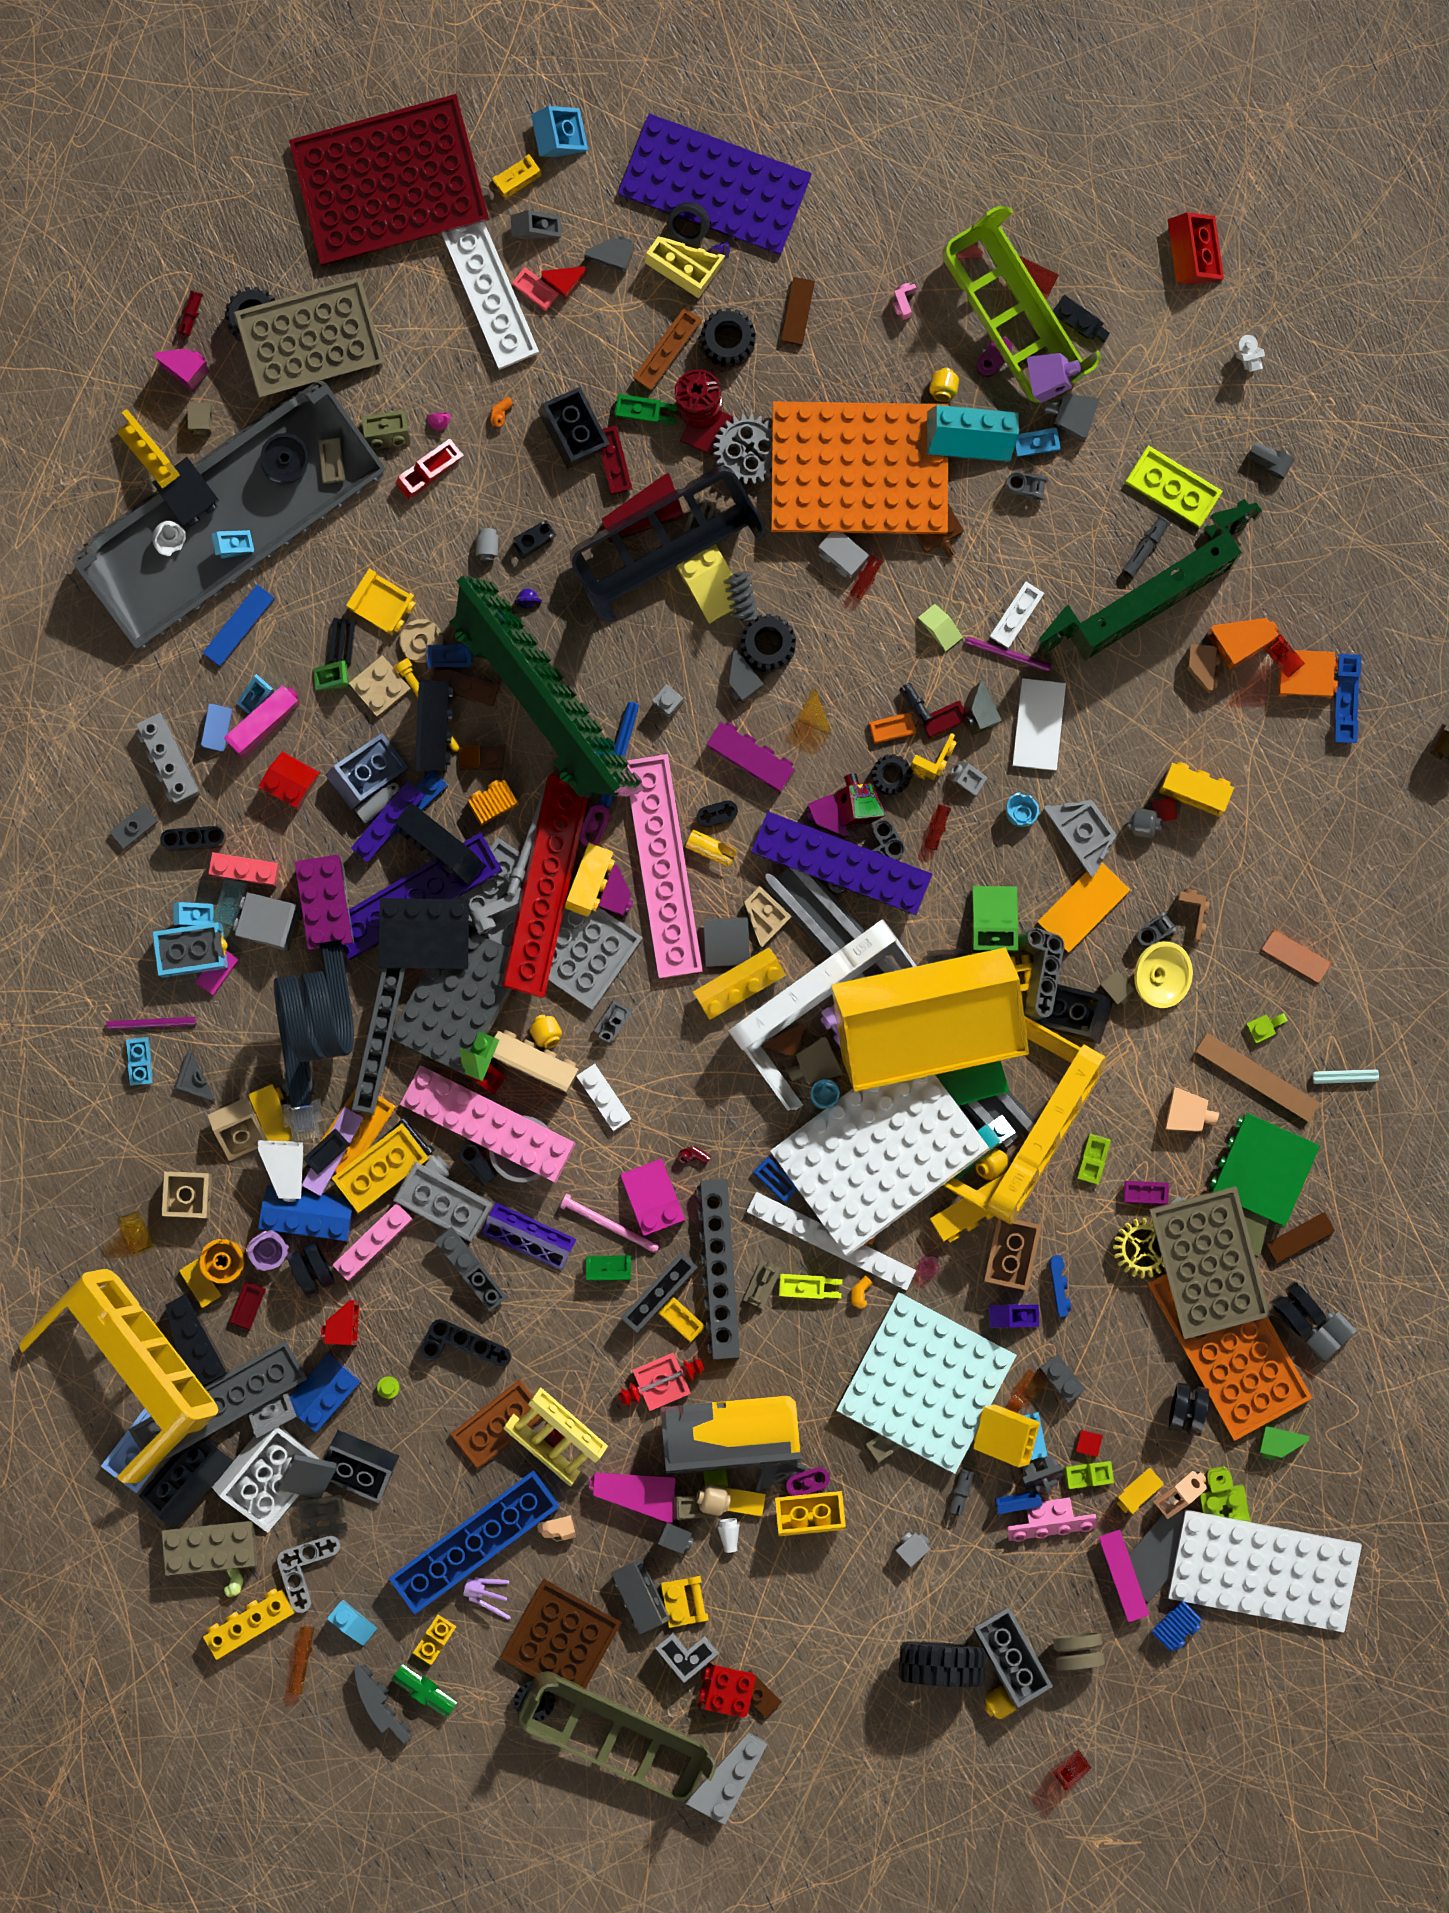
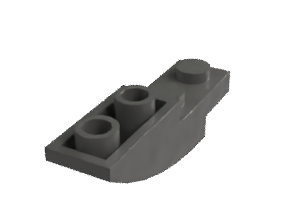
[434,1226,507,1311]
[354,1663,412,1744]

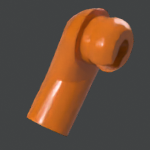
[490,396,514,427]

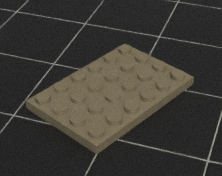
[233,277,384,398]
[1149,1186,1271,1339]

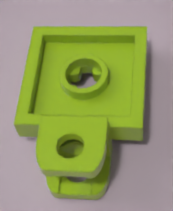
[1199,1466,1250,1522]

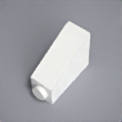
[258,1140,303,1202]

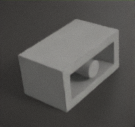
[818,532,869,578]

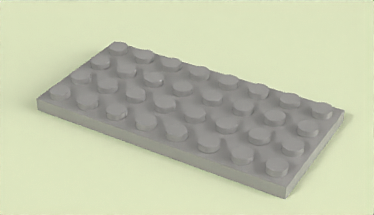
[457,838,643,1011]

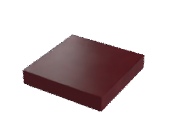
[680,412,738,459]

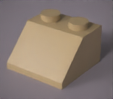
[208,1097,268,1161]

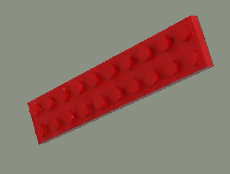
[501,774,588,998]

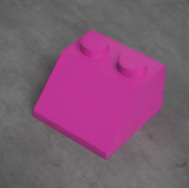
[154,349,209,391]

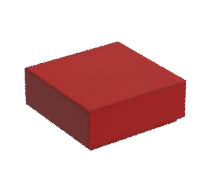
[1151,797,1178,822]
[1075,1430,1103,1457]

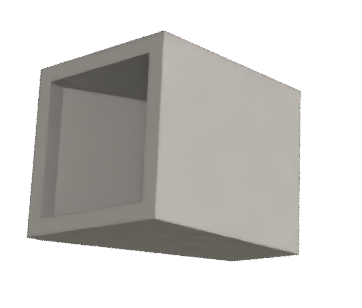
[233,892,300,951]

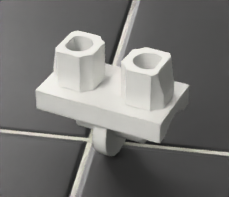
[1235,335,1265,372]

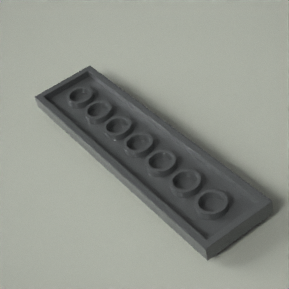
[128,1340,308,1464]

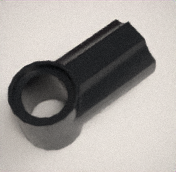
[460,1144,498,1186]

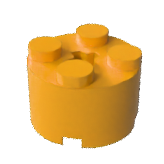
[199,1239,247,1284]

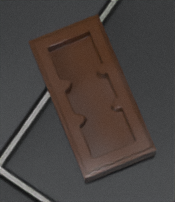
[748,1670,782,1718]

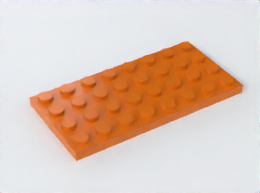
[1147,1274,1312,1441]

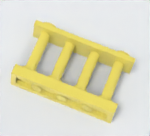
[503,1387,608,1486]

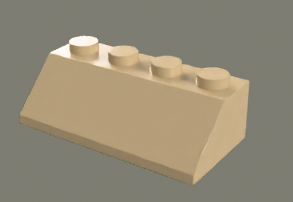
[492,1030,579,1094]

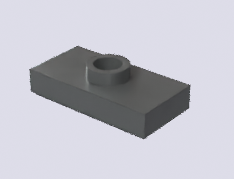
[110,804,158,850]

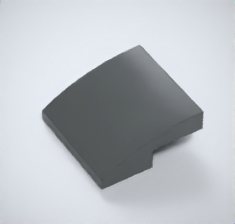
[704,917,750,967]

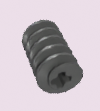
[723,571,759,621]

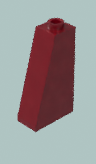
[599,473,684,543]

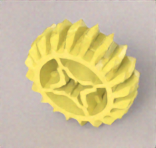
[1113,1218,1165,1278]

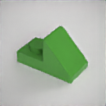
[460,1031,499,1081]

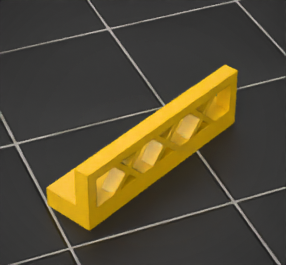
[116,409,180,489]

